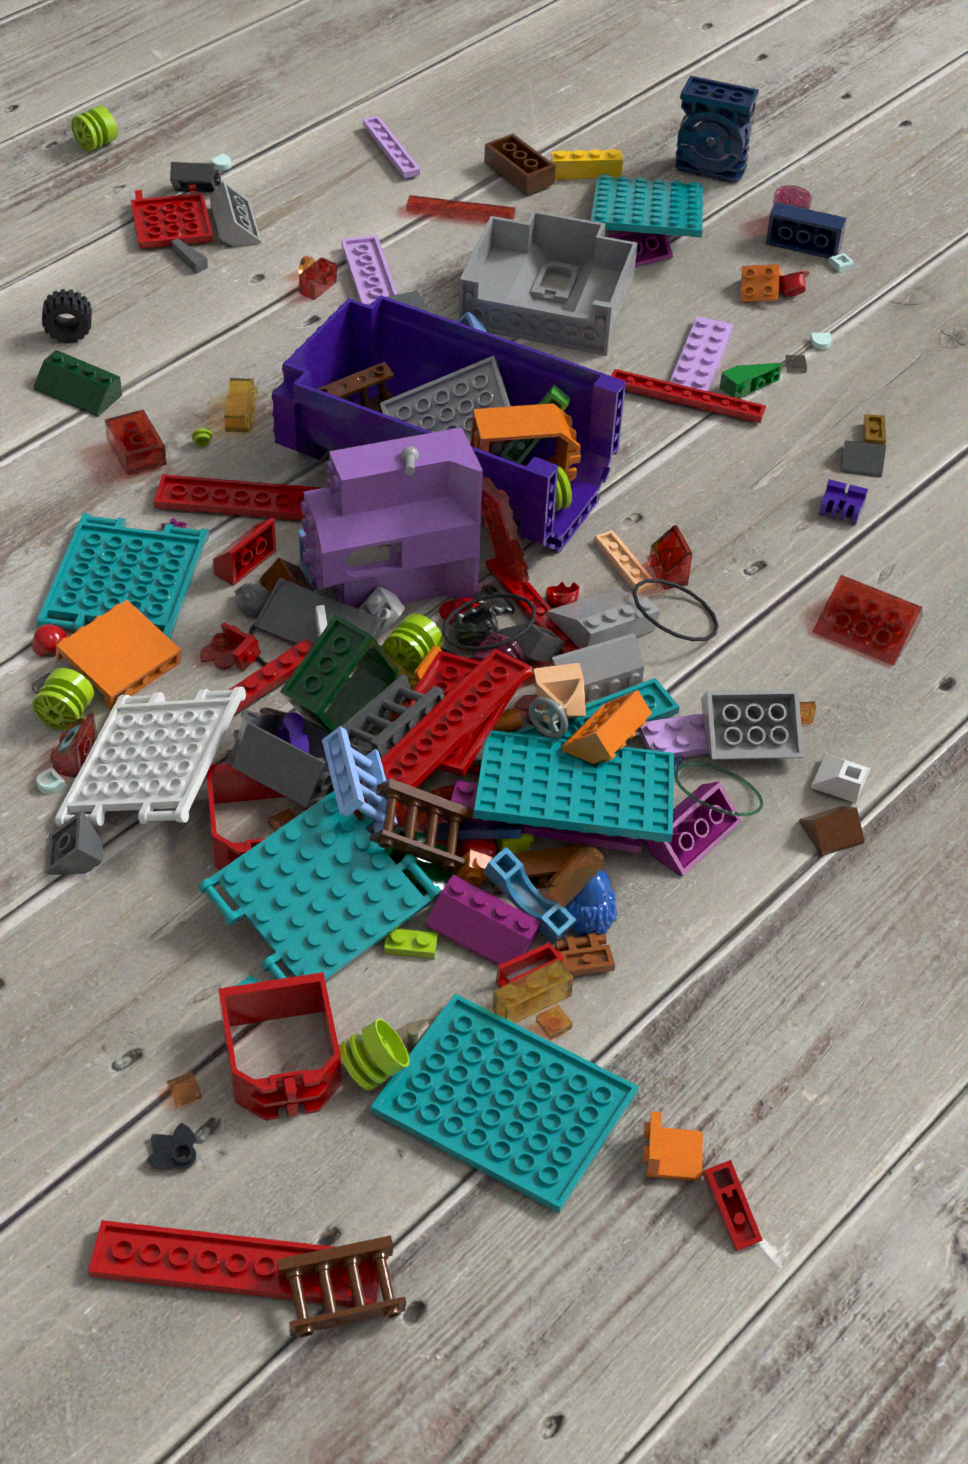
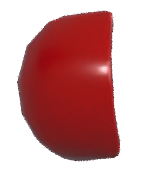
[545,582,580,608]
[31,624,67,657]

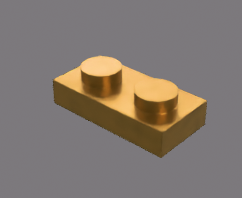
[863,414,886,445]

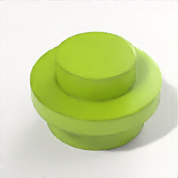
[192,428,212,446]

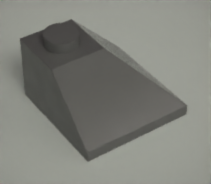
[46,811,103,875]

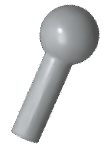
[401,446,419,475]

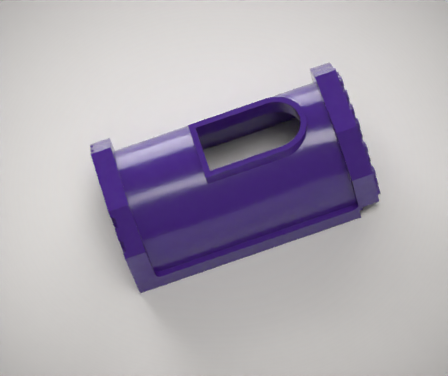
[271,295,626,552]

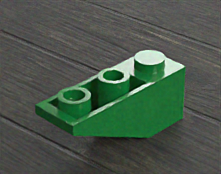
[720,363,782,398]

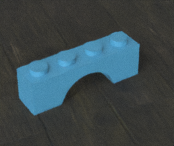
[483,847,576,945]

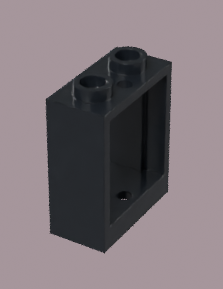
[170,162,221,192]

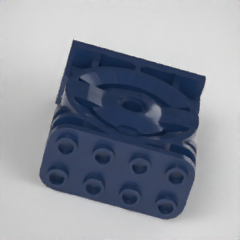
[674,75,759,182]

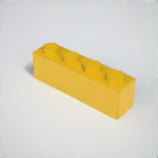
[550,149,623,180]

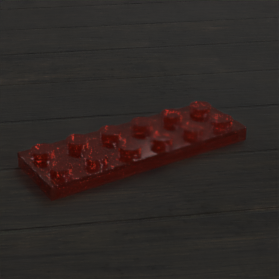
[481,477,530,584]

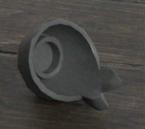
[234,583,270,618]

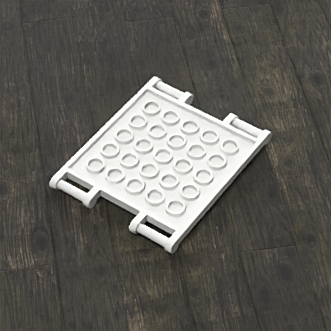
[55,687,246,827]

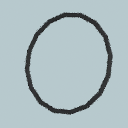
[632,579,719,642]
[442,593,536,651]

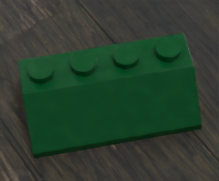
[33,350,122,417]

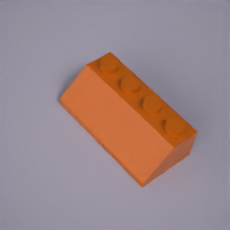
[561,690,652,764]

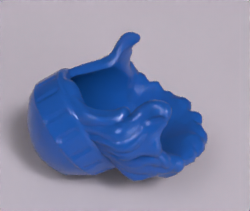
[563,866,617,937]

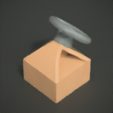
[529,663,586,739]

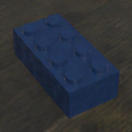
[766,202,847,259]

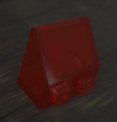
[647,525,692,590]

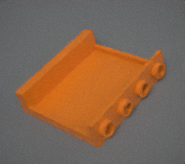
[56,600,181,710]

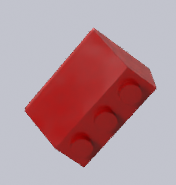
[213,517,276,586]

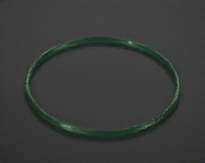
[674,762,763,816]

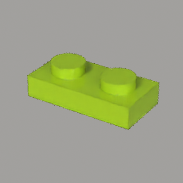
[384,929,438,959]

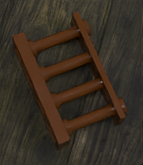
[317,362,394,414]
[369,778,473,871]
[277,1235,406,1338]

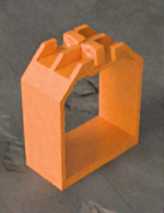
[470,403,581,483]

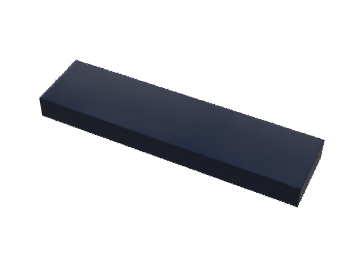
[423,822,524,841]

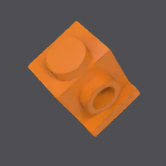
[455,850,492,888]

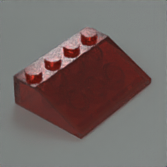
[813,575,923,666]

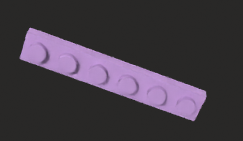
[363,116,420,178]

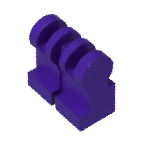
[819,479,868,524]
[276,712,310,754]

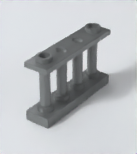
[341,674,444,759]

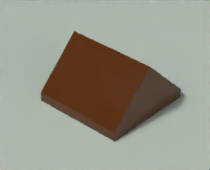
[259,558,315,595]
[799,806,865,856]

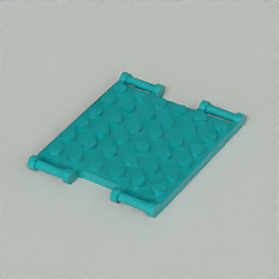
[37,513,209,640]
[197,791,442,982]

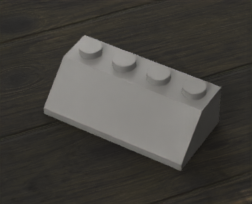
[209,182,262,247]
[551,633,644,700]

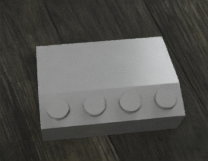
[546,589,660,649]
[701,689,804,760]

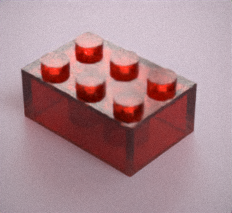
[104,409,167,475]

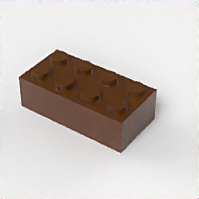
[484,133,556,195]

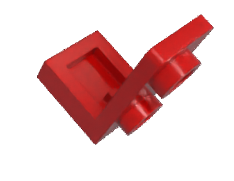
[221,622,261,671]

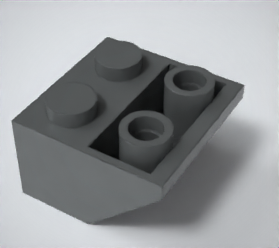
[498,623,565,665]

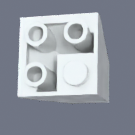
[358,586,405,641]
[811,753,871,803]

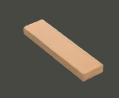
[594,530,656,594]

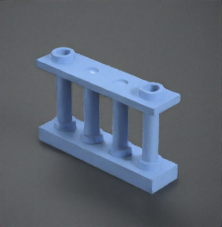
[322,726,398,833]

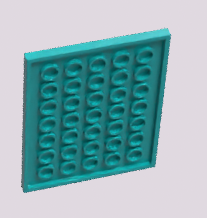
[371,993,639,1213]

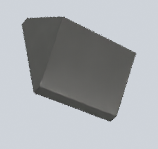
[841,440,886,477]

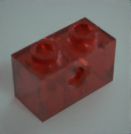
[299,257,337,300]

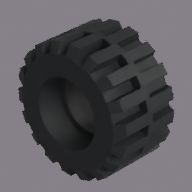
[42,289,92,343]

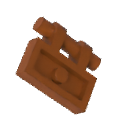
[555,933,615,978]

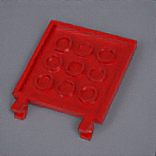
[131,185,213,249]

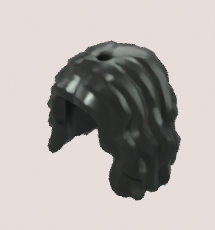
[453,601,500,647]

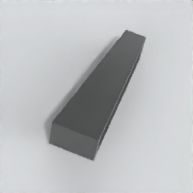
[172,238,208,274]

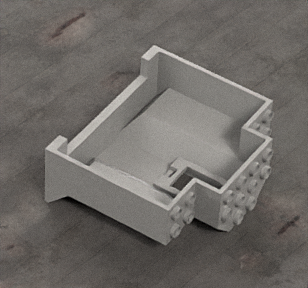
[459,210,637,356]

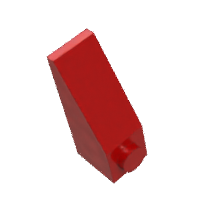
[701,1160,763,1251]

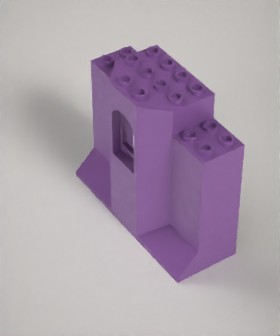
[301,427,483,609]

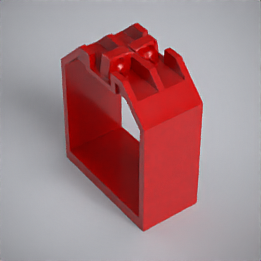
[206,763,310,870]
[218,972,341,1121]

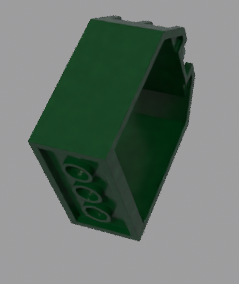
[280,614,399,733]

